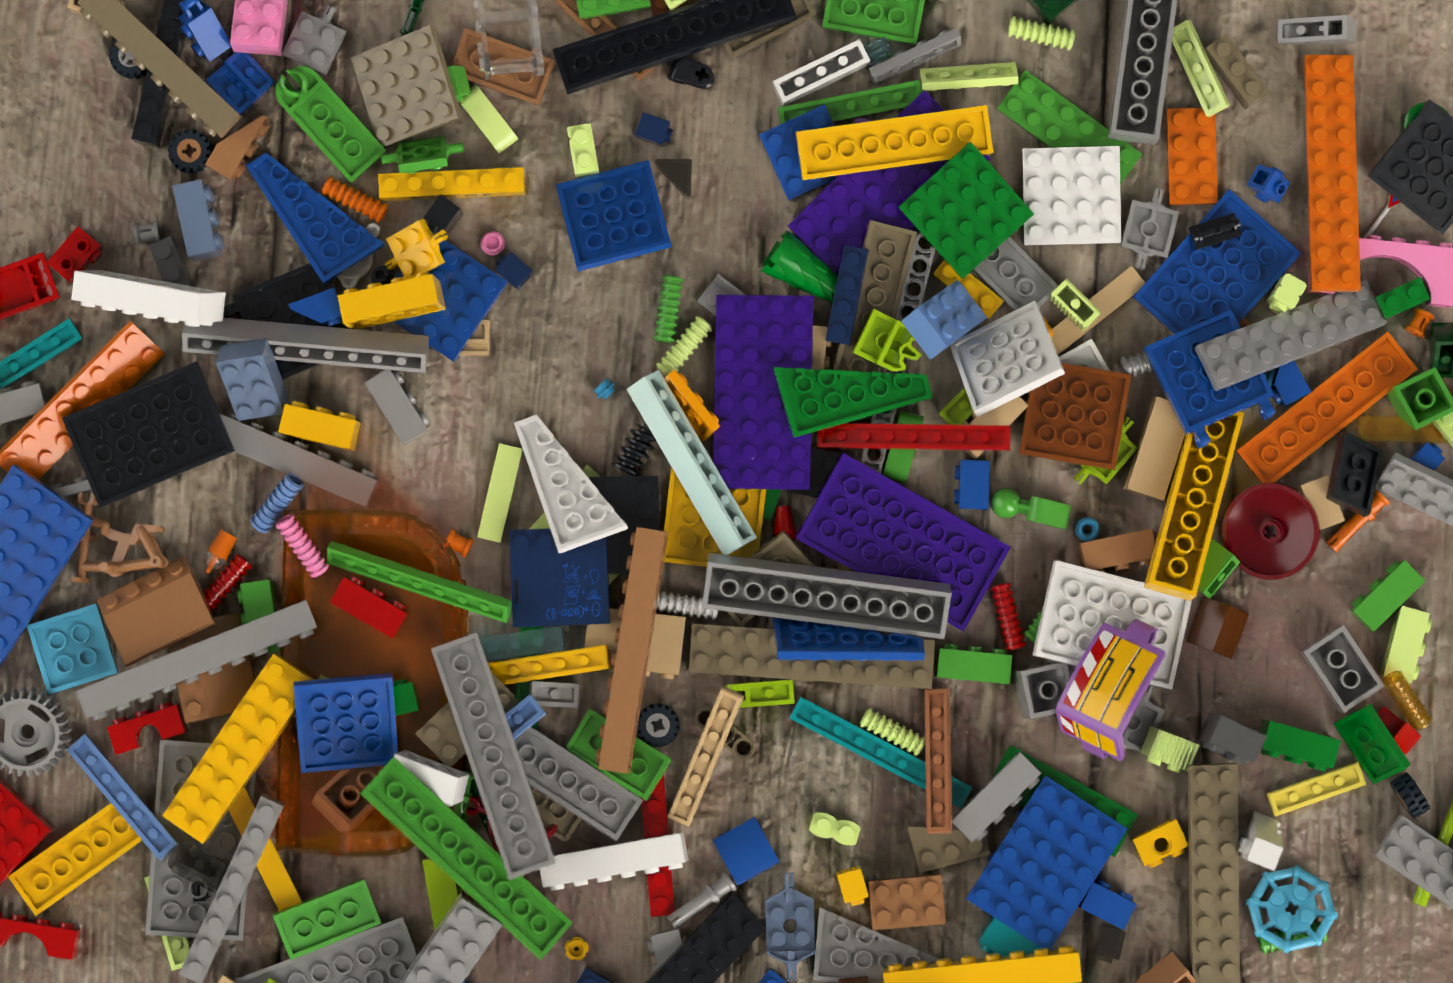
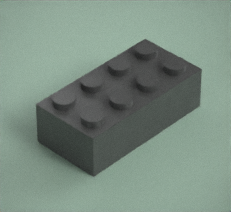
[1197,713,1267,765]

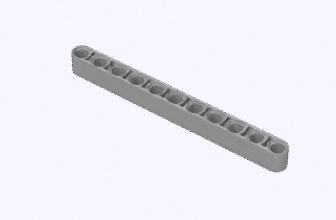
[860,233,935,474]

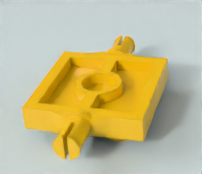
[385,219,448,280]

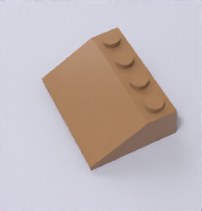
[97,556,215,667]
[169,612,255,723]

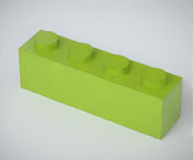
[422,858,464,931]

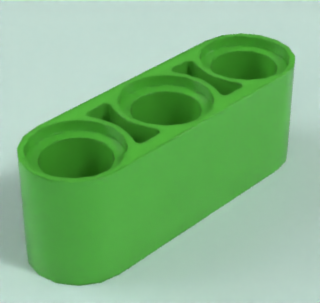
[882,410,924,484]

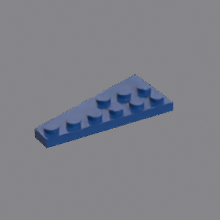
[772,617,925,661]

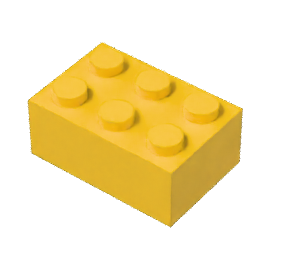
[278,401,361,451]

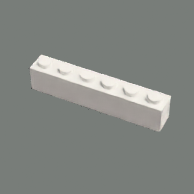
[540,832,689,891]

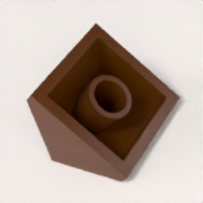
[1186,597,1249,659]

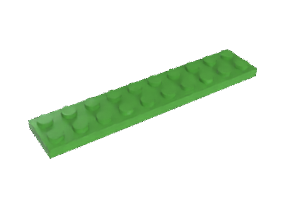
[360,757,573,960]

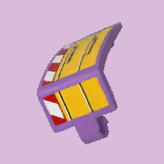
[1056,619,1165,761]

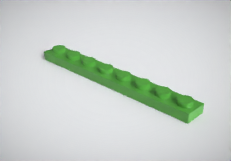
[327,541,511,623]

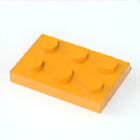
[664,369,720,442]

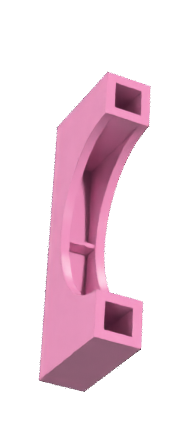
[1307,235,1453,308]

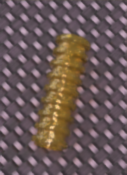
[1383,671,1432,731]

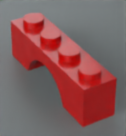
[0,911,81,960]

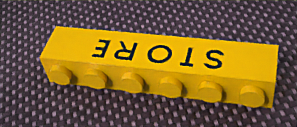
[378,167,526,201]

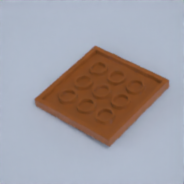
[1019,363,1131,471]

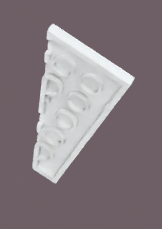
[514,414,628,554]

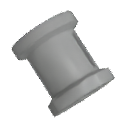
[133,221,161,245]

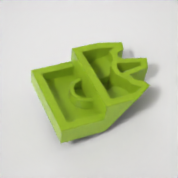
[852,309,922,372]

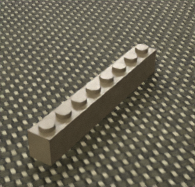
[77,0,242,138]

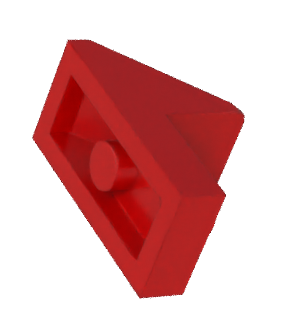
[1377,706,1421,755]

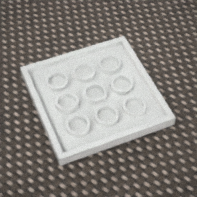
[1022,146,1121,245]
[950,301,1065,417]

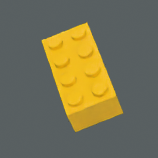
[337,272,446,330]

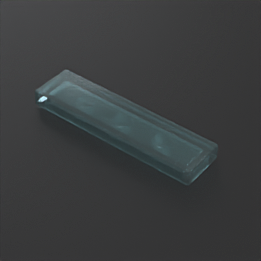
[479,626,565,661]

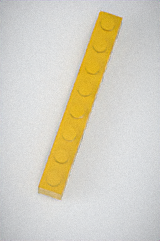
[883,945,1082,983]

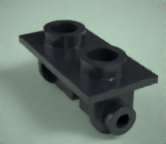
[1188,213,1242,250]

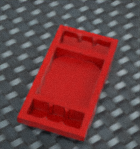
[0,252,60,321]

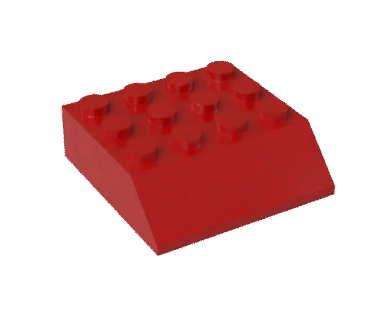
[0,777,55,886]

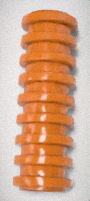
[321,176,388,223]

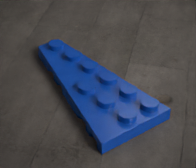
[246,153,385,285]

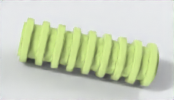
[1007,16,1075,51]
[656,316,713,376]
[860,708,925,756]

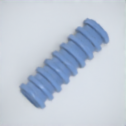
[250,473,303,533]

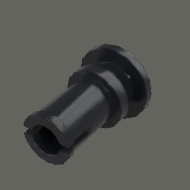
[371,266,395,285]

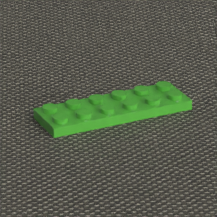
[997,70,1142,184]

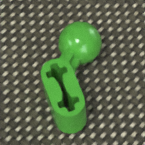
[991,488,1071,530]

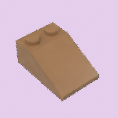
[311,766,384,837]

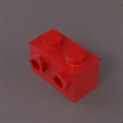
[46,226,104,284]

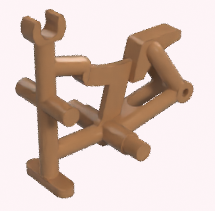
[70,492,169,583]

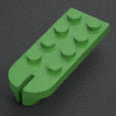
[276,66,387,184]

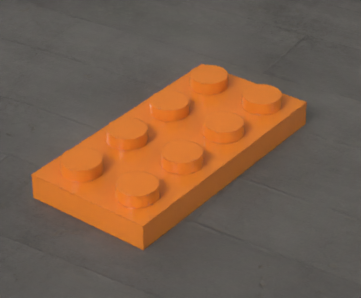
[1166,108,1218,206]

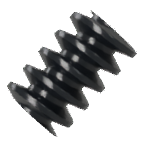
[611,422,657,476]

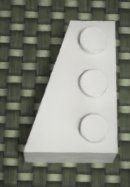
[1238,811,1283,871]

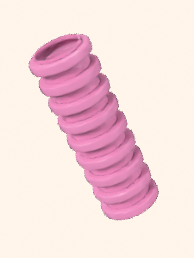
[275,514,329,578]

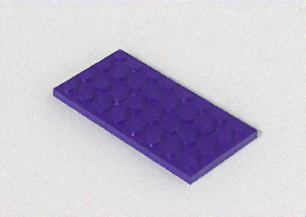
[787,90,991,276]
[713,295,814,490]
[795,453,1011,632]

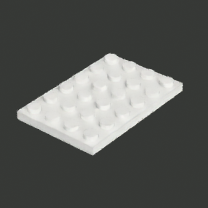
[1033,560,1192,690]

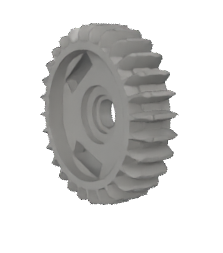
[0,687,72,777]

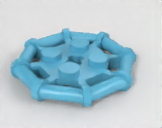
[1246,864,1338,954]

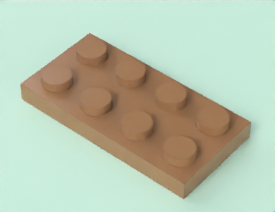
[451,28,556,107]

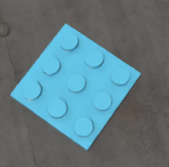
[27,604,119,695]

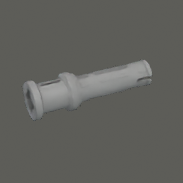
[667,872,737,929]

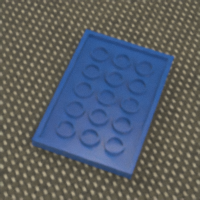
[1132,189,1301,334]
[966,775,1127,951]

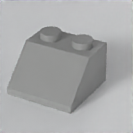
[1013,662,1070,719]

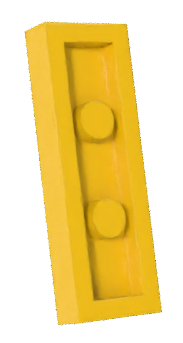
[933,260,1004,320]

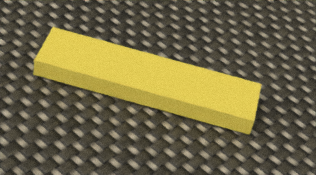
[1266,762,1366,816]

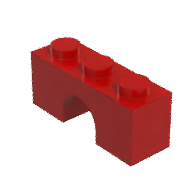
[107,701,189,755]

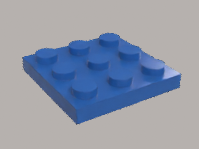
[758,104,837,200]

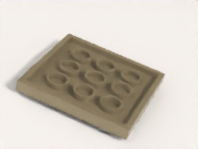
[351,25,463,148]

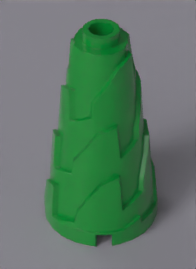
[760,230,838,304]

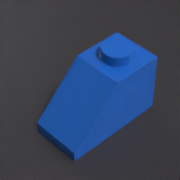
[288,288,342,327]
[1272,361,1311,407]

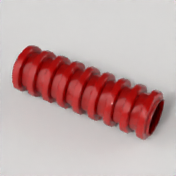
[204,554,252,614]
[990,582,1026,651]

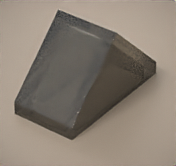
[654,159,692,199]

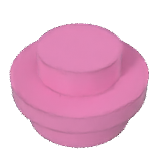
[481,231,505,256]

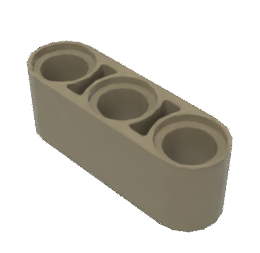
[695,707,755,759]

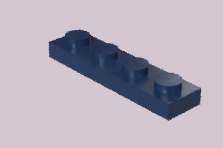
[825,245,869,345]

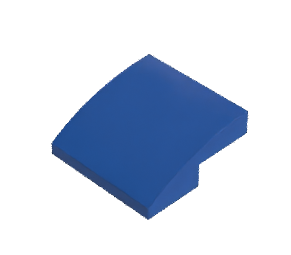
[205,52,275,115]
[712,817,780,886]

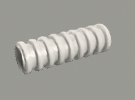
[656,591,718,620]

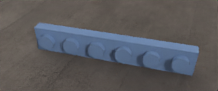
[67,734,179,860]

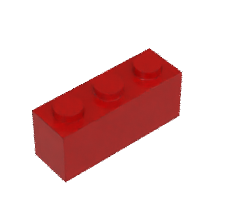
[330,575,409,639]

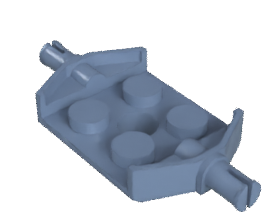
[765,872,816,980]

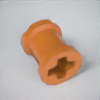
[1405,307,1435,339]
[443,528,474,558]

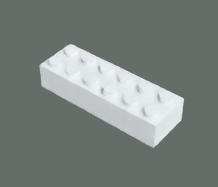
[71,270,226,327]

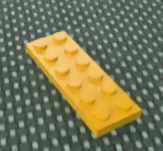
[8,803,142,916]

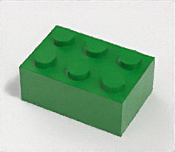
[1259,720,1341,772]

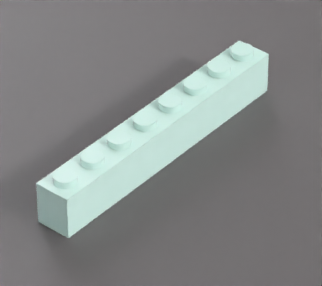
[627,370,757,555]

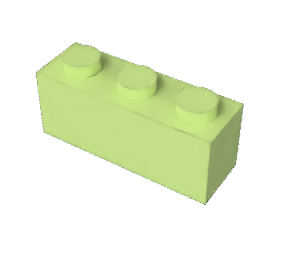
[1379,606,1432,684]

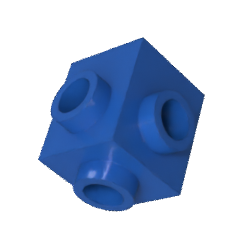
[1246,164,1290,204]

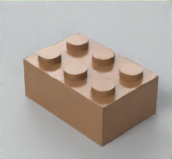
[867,873,946,930]

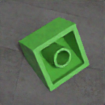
[1387,367,1453,431]

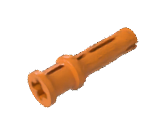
[1326,489,1390,553]

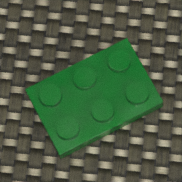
[1333,703,1411,784]

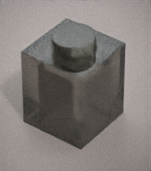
[1093,924,1126,963]

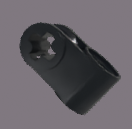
[666,57,715,89]

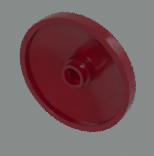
[1222,482,1320,580]

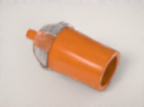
[204,529,238,574]

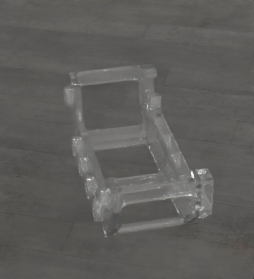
[473,0,544,80]

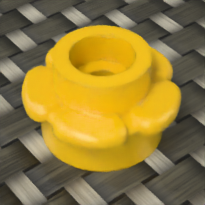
[565,937,589,961]

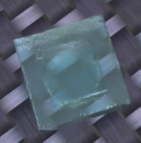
[864,37,892,66]

